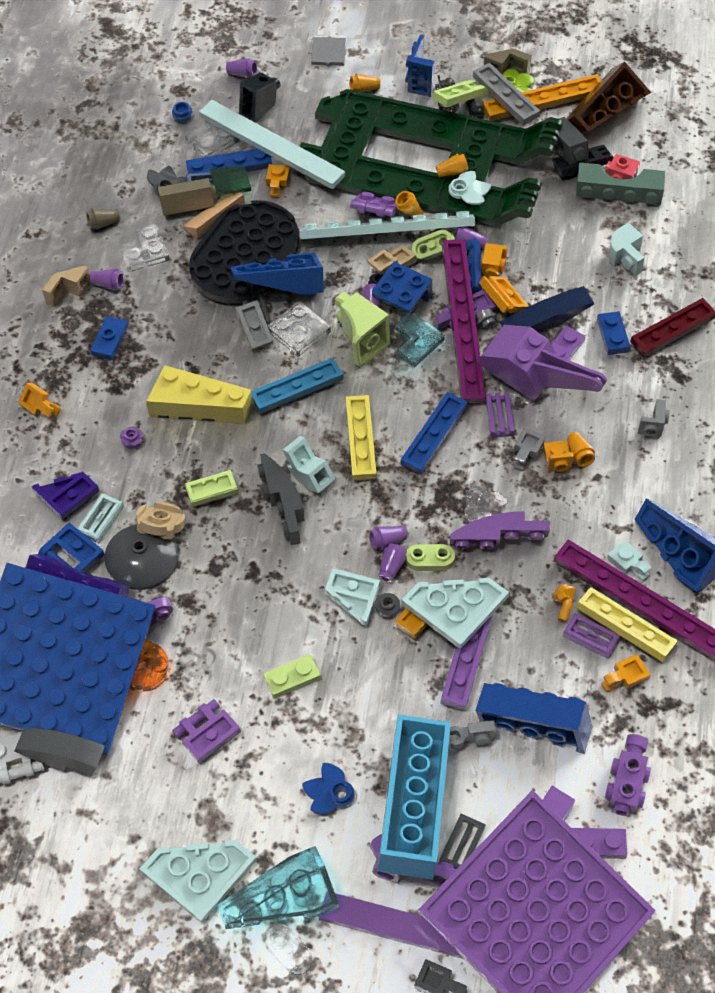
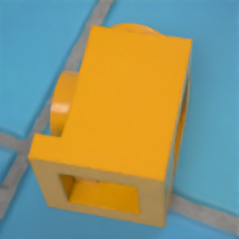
[481,243,508,278]

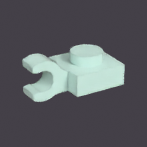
[607,540,652,581]

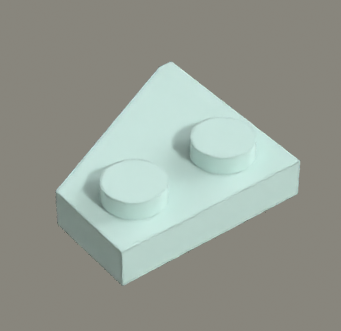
[325,568,380,626]

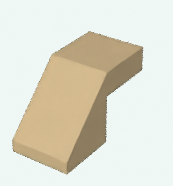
[42,266,90,306]

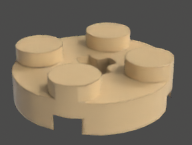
[136,502,185,539]

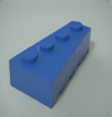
[475,683,593,754]

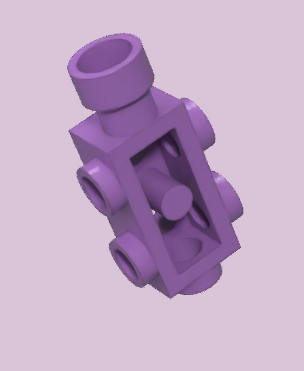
[605,734,651,816]

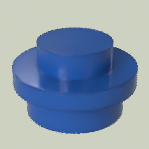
[172,102,193,121]

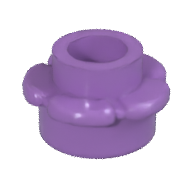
[120,427,143,449]

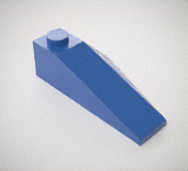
[231,253,324,296]

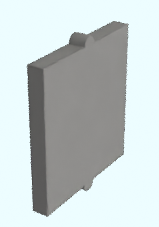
[311,36,346,67]

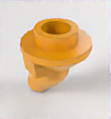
[552,584,576,621]

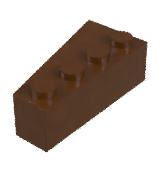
[566,61,651,135]

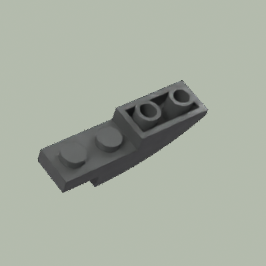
[257,453,305,545]

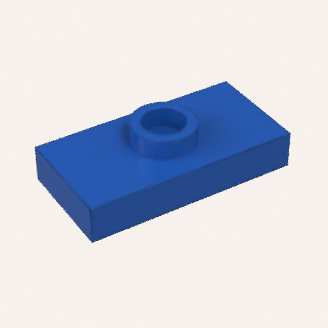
[90,316,129,360]

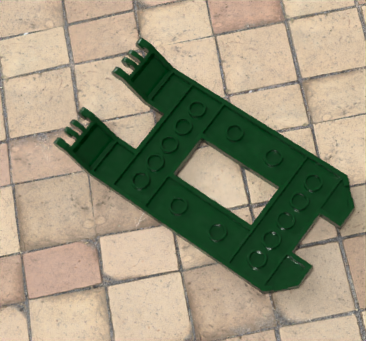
[299,89,563,226]

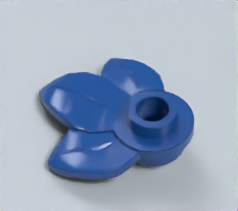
[302,763,355,814]

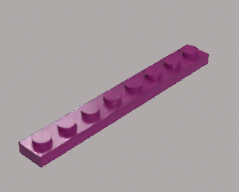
[442,240,486,403]
[554,539,715,661]

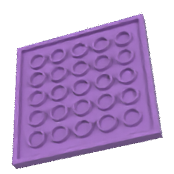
[417,790,656,993]

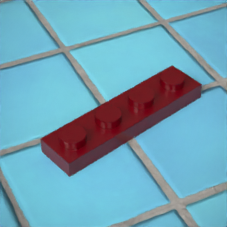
[630,298,715,357]

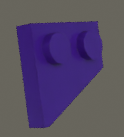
[32,472,100,520]

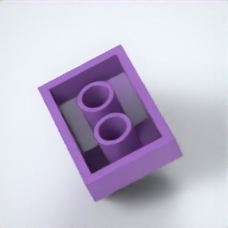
[477,325,607,402]

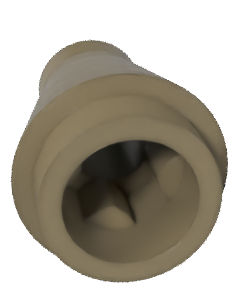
[86,209,120,230]

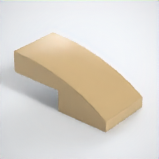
[367,245,417,274]

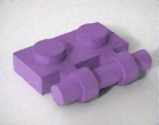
[350,192,399,217]
[172,699,241,763]

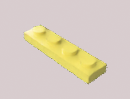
[346,395,376,480]
[576,587,677,662]

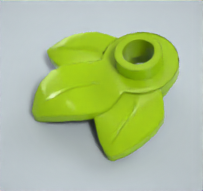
[503,69,535,92]

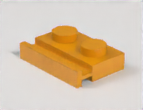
[479,276,529,314]

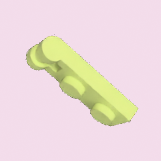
[432,80,488,107]

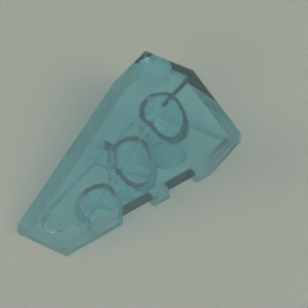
[217,846,340,929]

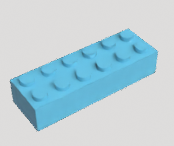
[377,714,451,880]

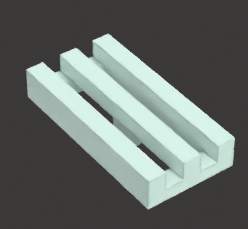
[77,493,124,543]

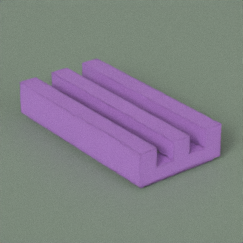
[486,392,514,437]
[562,613,620,659]

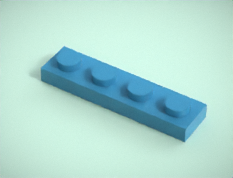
[251,358,343,414]

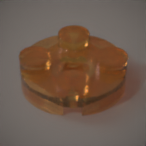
[130,639,169,692]

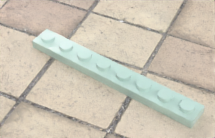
[300,211,475,239]

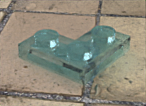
[396,311,445,368]

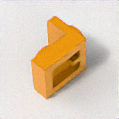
[543,440,573,472]

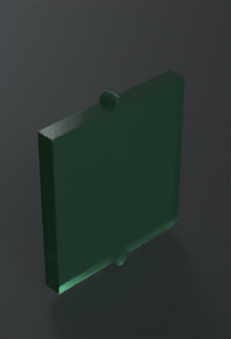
[210,166,251,194]

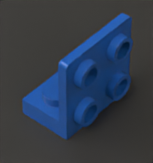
[405,35,435,97]
[371,261,432,313]

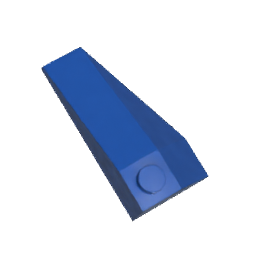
[635,498,715,592]

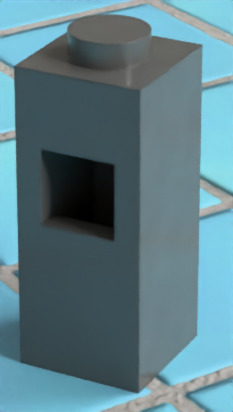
[554,117,588,165]

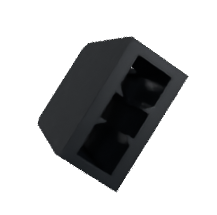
[239,73,281,123]

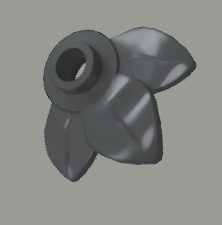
[147,166,186,196]

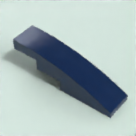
[500,286,595,332]

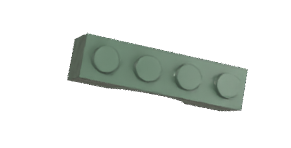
[575,163,665,205]

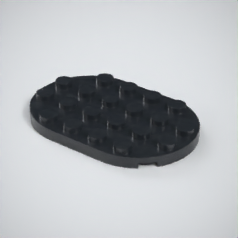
[189,200,299,304]

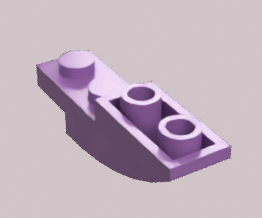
[450,511,550,549]

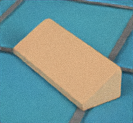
[183,191,245,240]

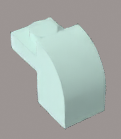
[608,222,645,276]
[283,436,335,493]

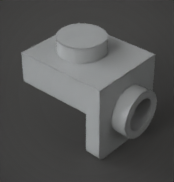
[638,399,670,437]

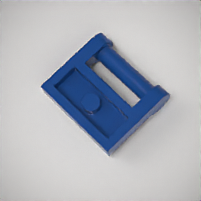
[38,522,105,573]

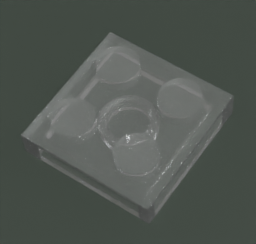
[268,301,331,357]

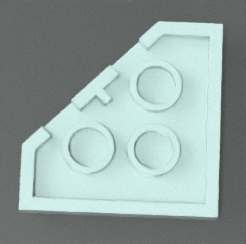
[401,578,509,649]
[139,840,257,924]

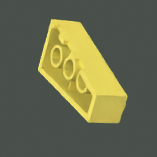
[146,365,253,424]

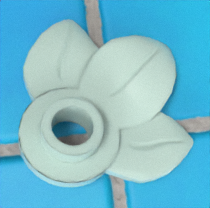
[448,171,491,205]

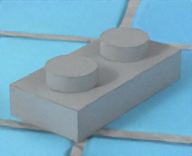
[236,300,273,351]

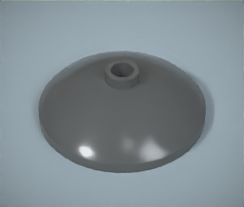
[104,524,179,590]

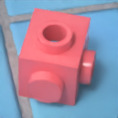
[605,154,640,180]

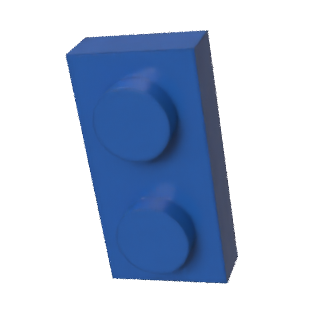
[597,311,631,355]

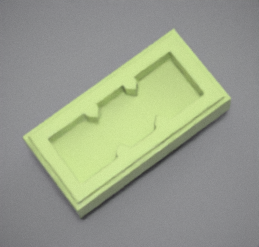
[185,470,238,507]

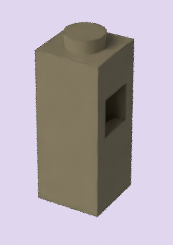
[158,178,217,216]

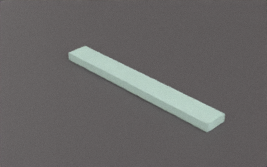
[199,100,345,189]

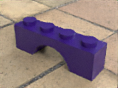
[25,554,130,597]

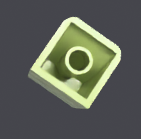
[335,292,390,367]

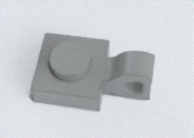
[514,428,546,471]
[450,720,496,749]

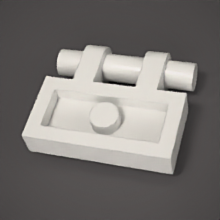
[0,732,45,785]

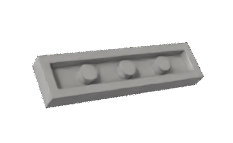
[473,63,540,125]

